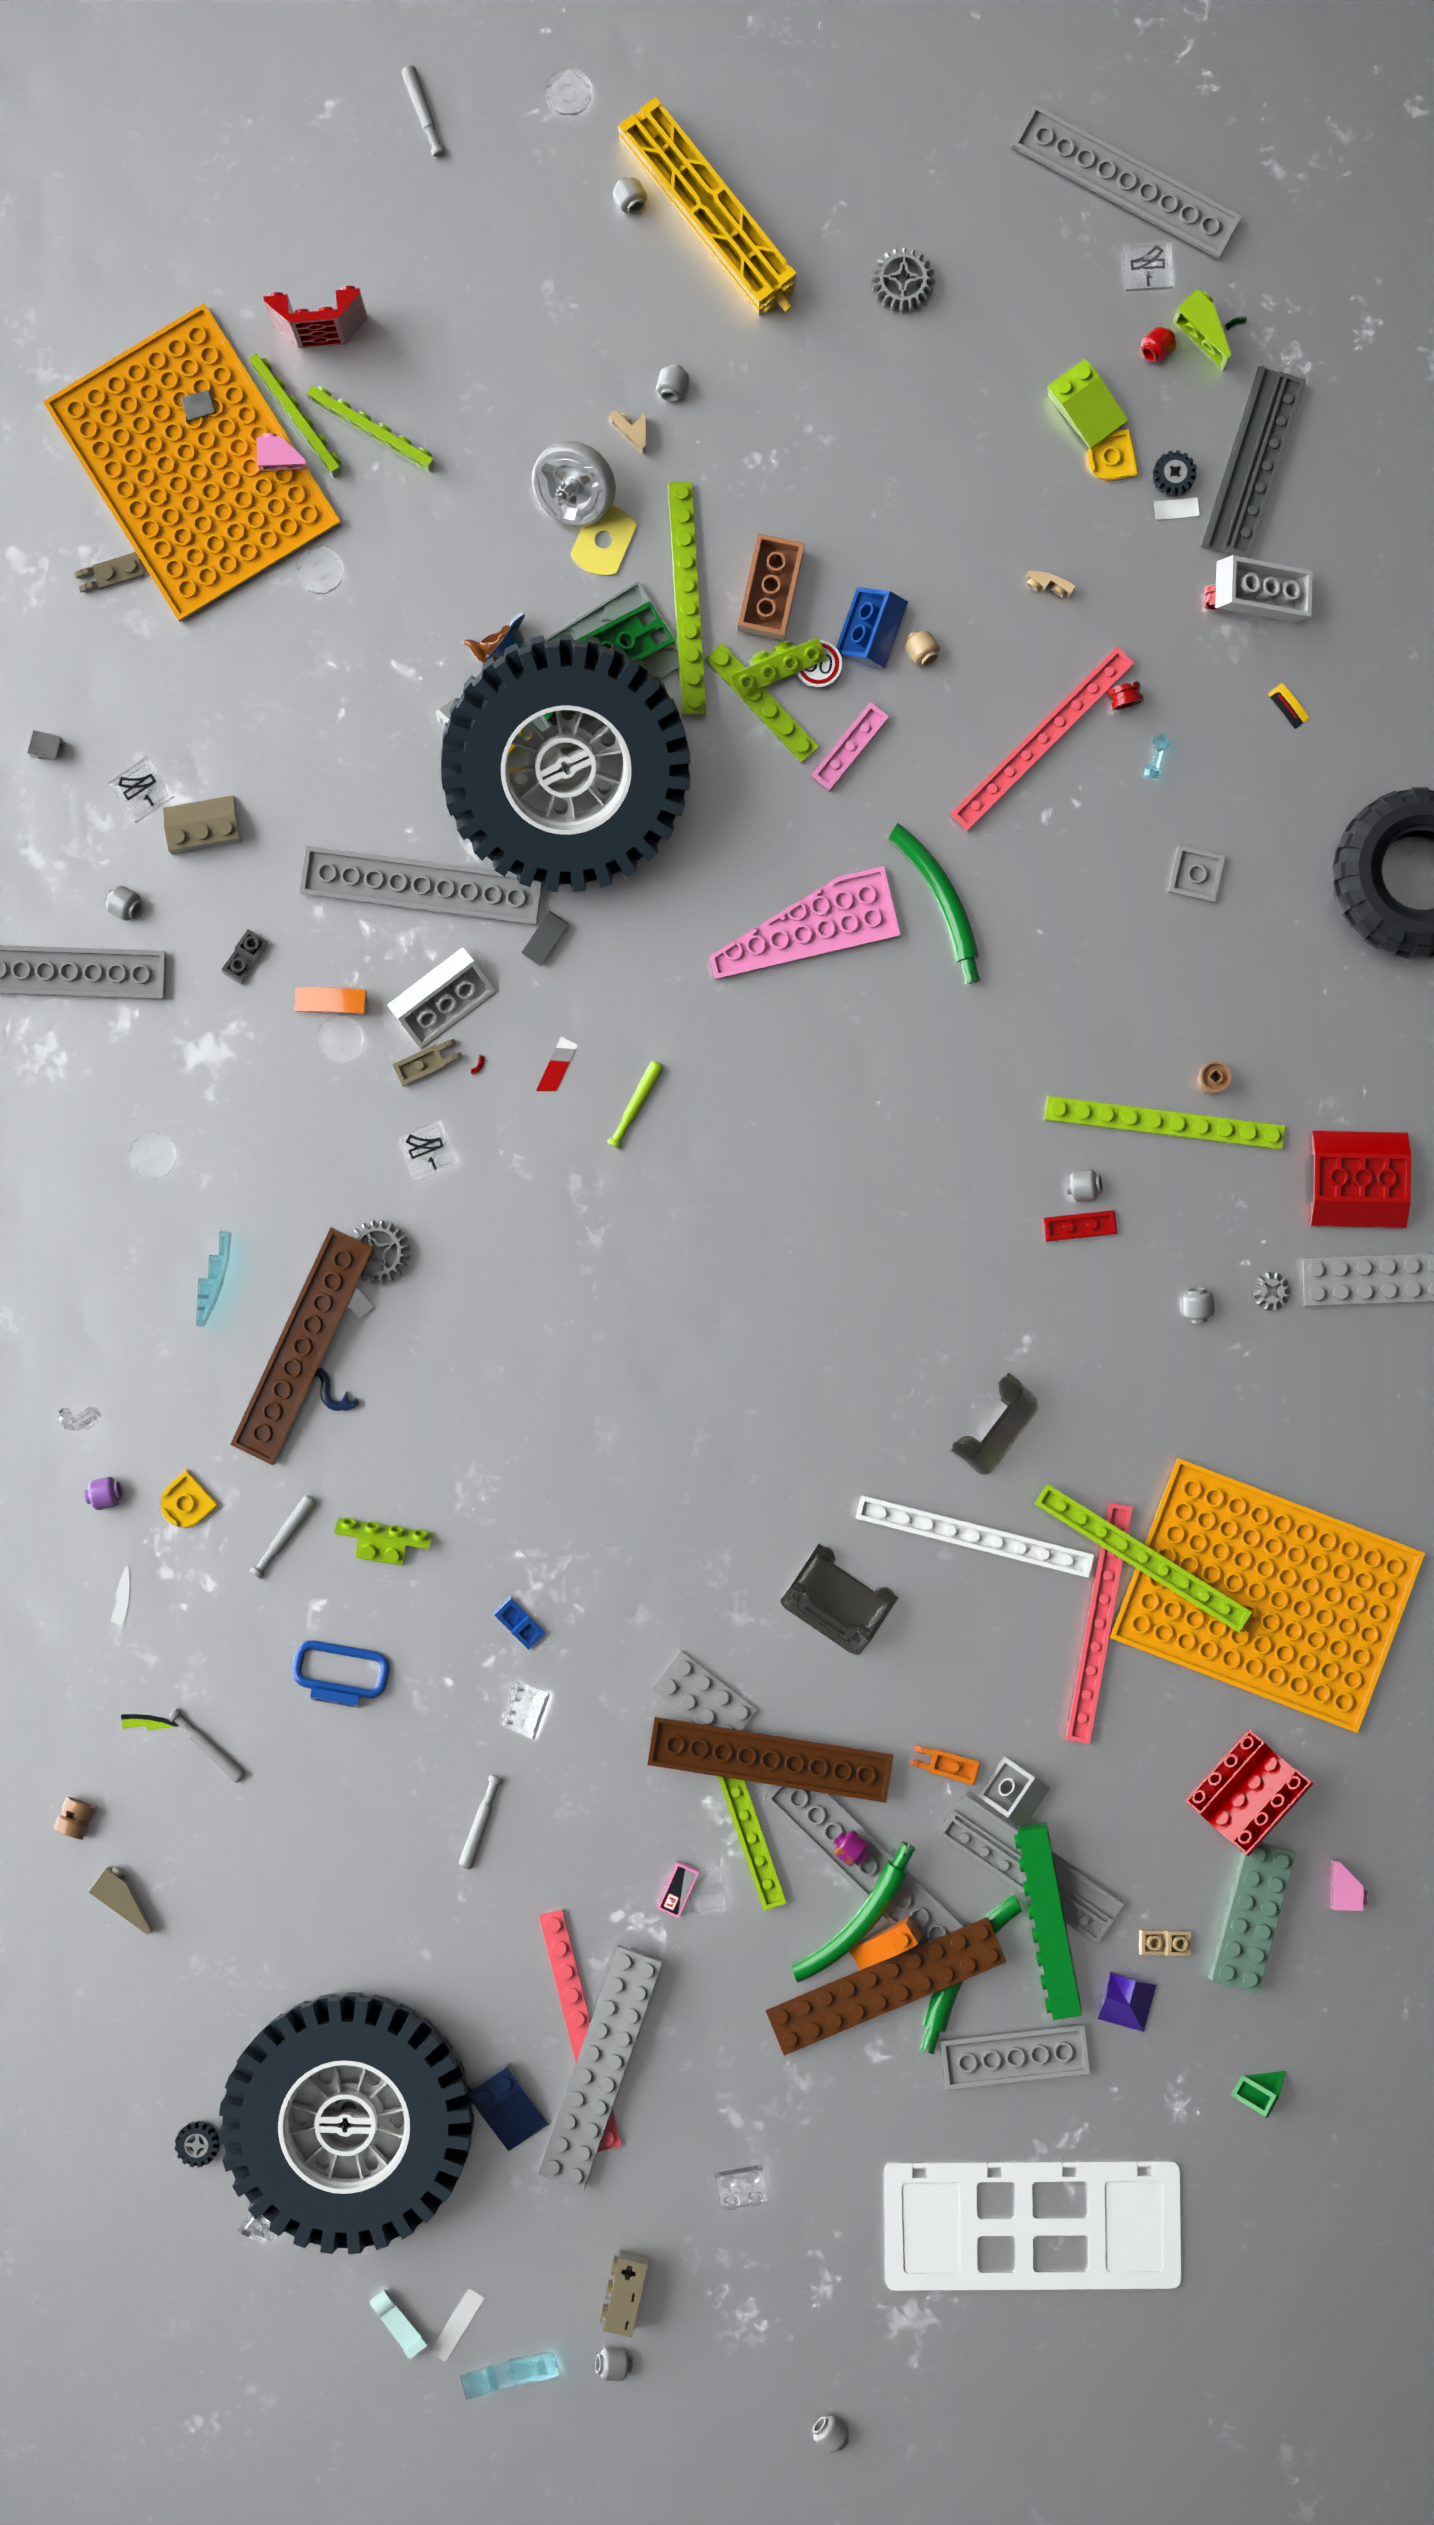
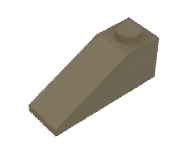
[89,1867,153,1935]

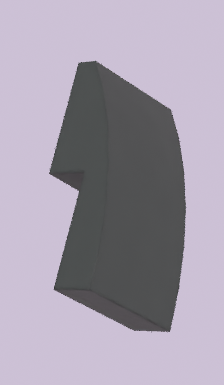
[521,910,569,966]
[221,929,268,985]

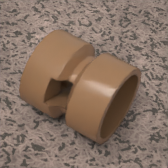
[1197,1061,1232,1095]
[54,1796,95,1840]

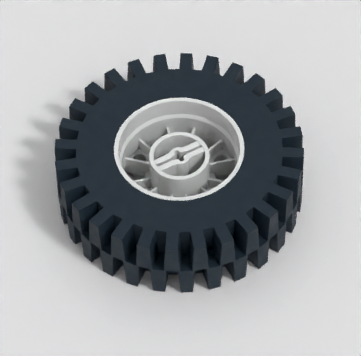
[441,634,691,892]
[218,1992,474,2254]

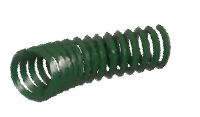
[1225,316,1247,330]

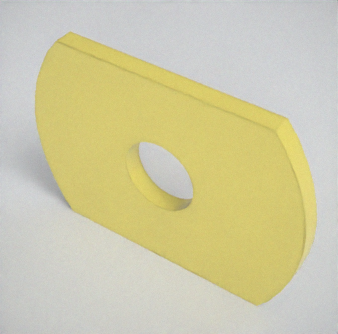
[571,506,637,576]

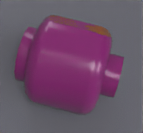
[834,1830,870,1866]

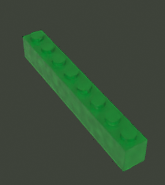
[1014,1822,1082,2020]

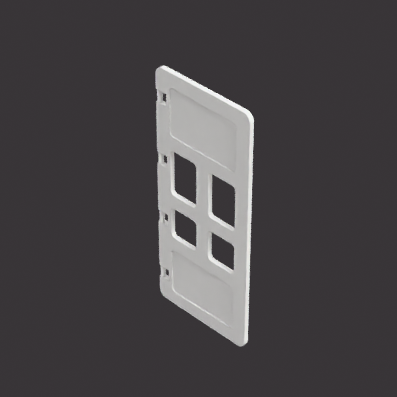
[884,2161,1181,2291]

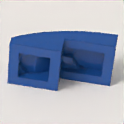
[493,1597,545,1650]

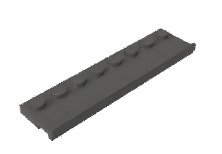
[1201,366,1306,558]

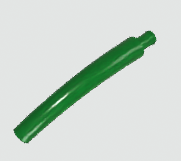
[888,823,981,984]
[792,1842,916,1983]
[919,1894,1023,2054]

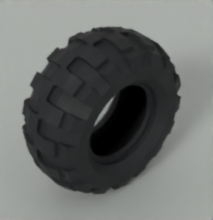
[1332,787,1434,959]

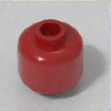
[1141,327,1177,362]

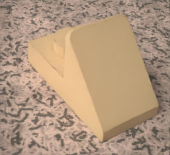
[608,410,646,454]

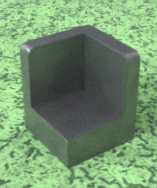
[182,390,216,421]
[27,730,64,760]

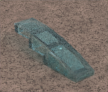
[196,1231,232,1327]

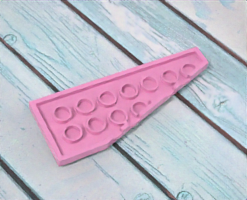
[709,866,901,980]

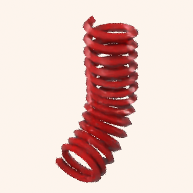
[471,1055,485,1074]

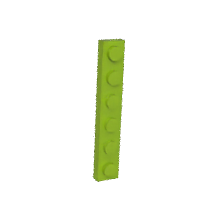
[249,353,341,477]
[307,385,434,472]
[705,643,819,764]
[718,1776,787,1911]

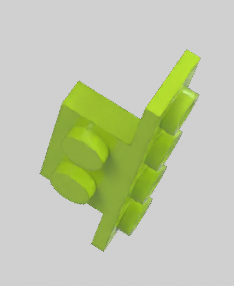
[730,637,827,697]
[334,1518,433,1566]

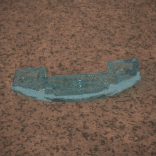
[460,2351,560,2400]

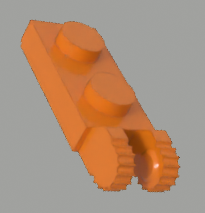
[910,1745,981,1785]

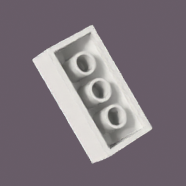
[387,947,496,1049]

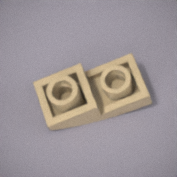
[1025,570,1076,598]
[1139,1930,1191,1956]

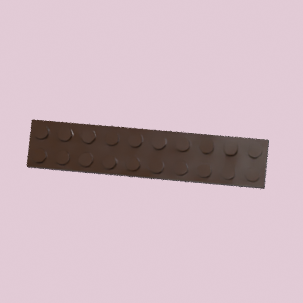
[230,1227,375,1465]
[647,1717,894,1803]
[765,1917,1007,2056]

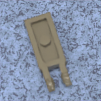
[74,552,145,593]
[392,1039,462,1087]

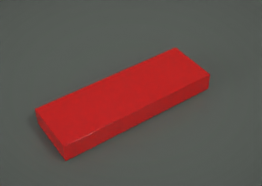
[1043,1210,1117,1242]

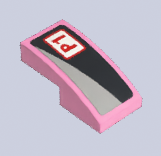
[657,1861,700,1918]

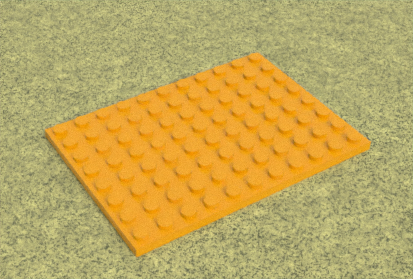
[43,303,341,622]
[1109,1458,1425,1733]

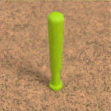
[607,1061,664,1149]

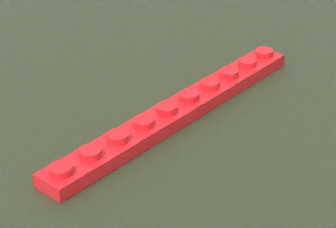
[950,646,1134,831]
[1065,1502,1133,1744]
[539,1909,622,2152]

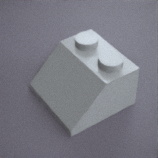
[978,1756,1050,1826]

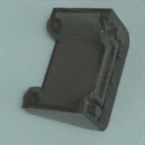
[948,1373,1039,1475]
[780,1544,899,1655]

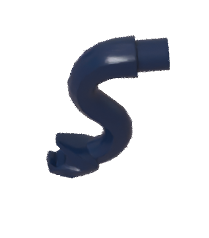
[316,1367,359,1411]

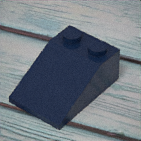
[469,2063,549,2151]

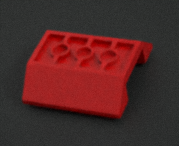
[263,286,368,348]
[1310,1131,1411,1228]
[1185,1730,1313,1857]

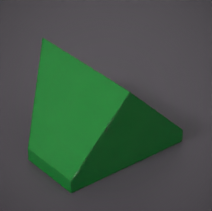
[1231,2071,1286,2118]

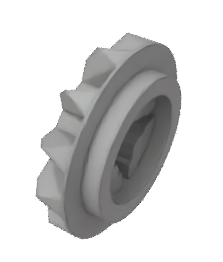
[1252,1272,1291,1311]

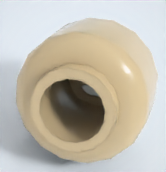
[905,630,940,666]

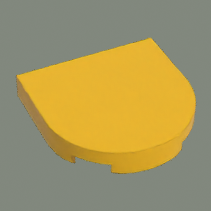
[1087,429,1139,481]
[161,1470,219,1527]

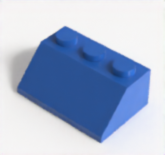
[836,587,908,668]

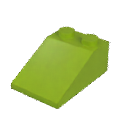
[1173,289,1231,371]
[1047,358,1129,450]

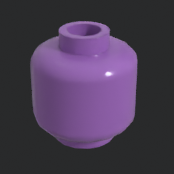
[85,1477,122,1510]

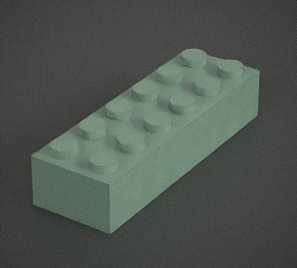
[1208,1842,1296,1994]

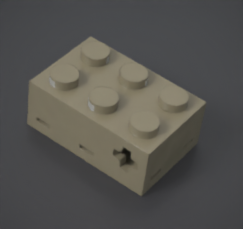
[600,2250,649,2337]

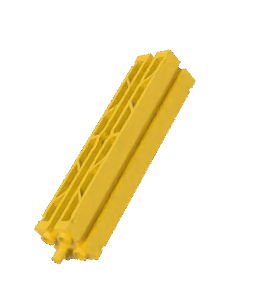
[618,96,797,315]

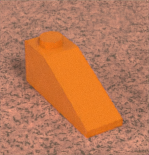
[849,1915,922,1970]

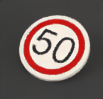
[796,640,842,688]

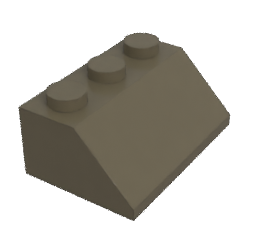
[163,795,242,855]

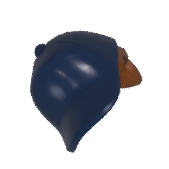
[463,613,525,663]

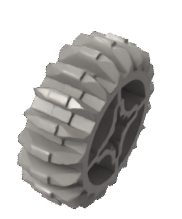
[871,247,935,313]
[351,1220,410,1284]

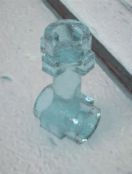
[1143,734,1170,780]

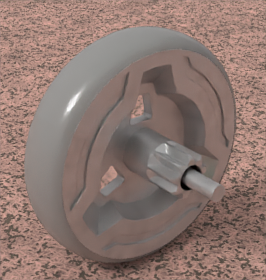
[532,441,616,527]

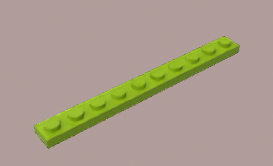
[667,482,706,716]
[1045,1096,1285,1150]
[1034,1484,1252,1633]

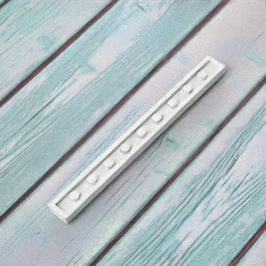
[855,1495,1094,1578]

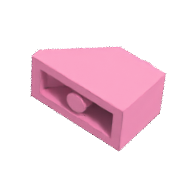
[257,433,307,471]
[1331,1860,1368,1911]

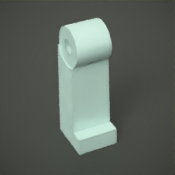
[370,2290,429,2359]

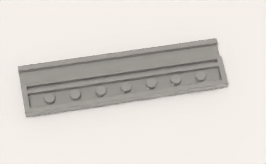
[937,1792,1125,1944]

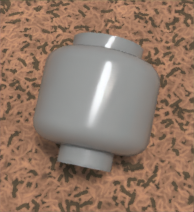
[613,177,647,214]
[656,364,689,402]
[105,886,142,921]
[1066,1169,1103,1202]
[1182,1287,1215,1323]
[595,2348,633,2381]
[812,2416,849,2453]

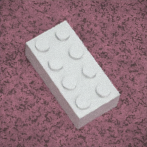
[1215,555,1313,623]

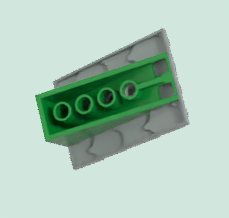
[539,581,679,729]

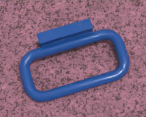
[292,1641,390,1708]

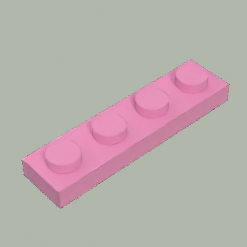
[811,702,889,791]

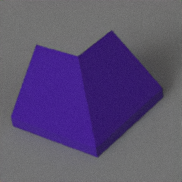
[1097,1972,1157,2032]

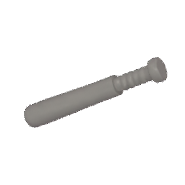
[402,65,446,157]
[250,1495,316,1579]
[168,1708,245,1783]
[459,1775,503,1869]

